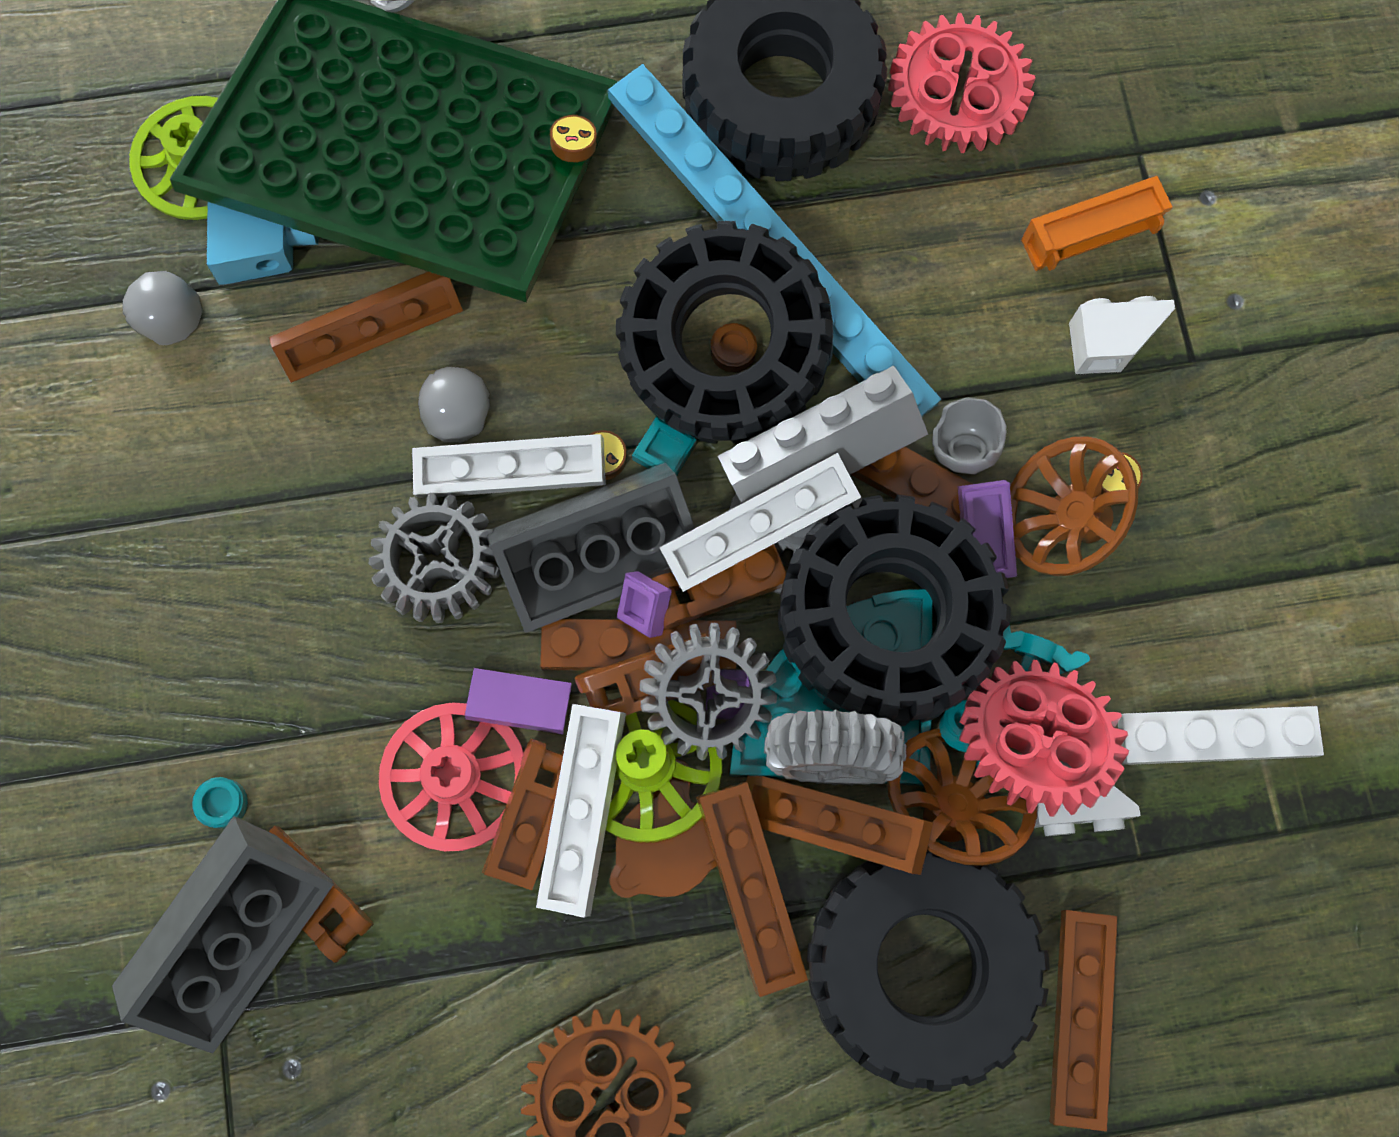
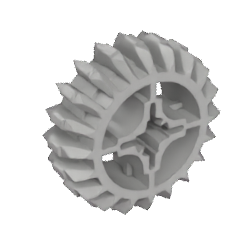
[369,493,500,623]
[640,623,777,761]
[764,709,906,786]

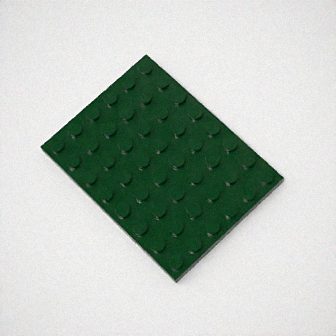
[170,0,619,303]

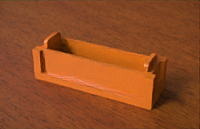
[1021,176,1173,271]

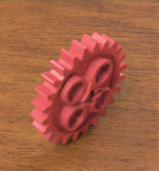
[888,13,1035,153]
[959,660,1129,817]

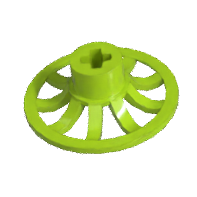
[129,96,218,220]
[605,700,723,842]

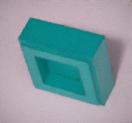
[632,417,696,476]

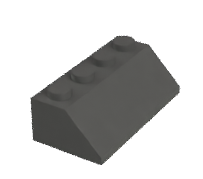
[487,463,695,633]
[112,816,334,1054]

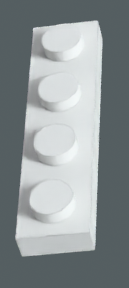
[412,434,606,498]
[660,453,861,592]
[536,704,626,917]
[1118,706,1324,765]

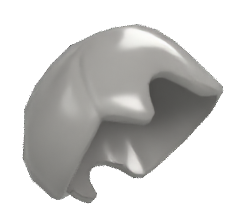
[122,271,203,345]
[418,367,490,443]
[932,397,1007,475]

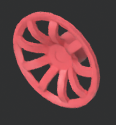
[379,702,524,852]

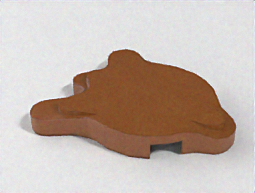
[609,759,717,898]

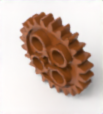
[521,1009,691,1137]

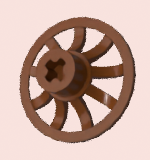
[1010,436,1138,576]
[887,729,1037,866]

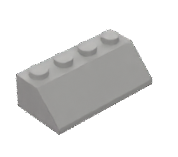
[718,366,928,504]

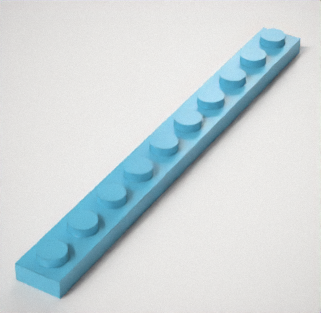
[608,64,941,417]

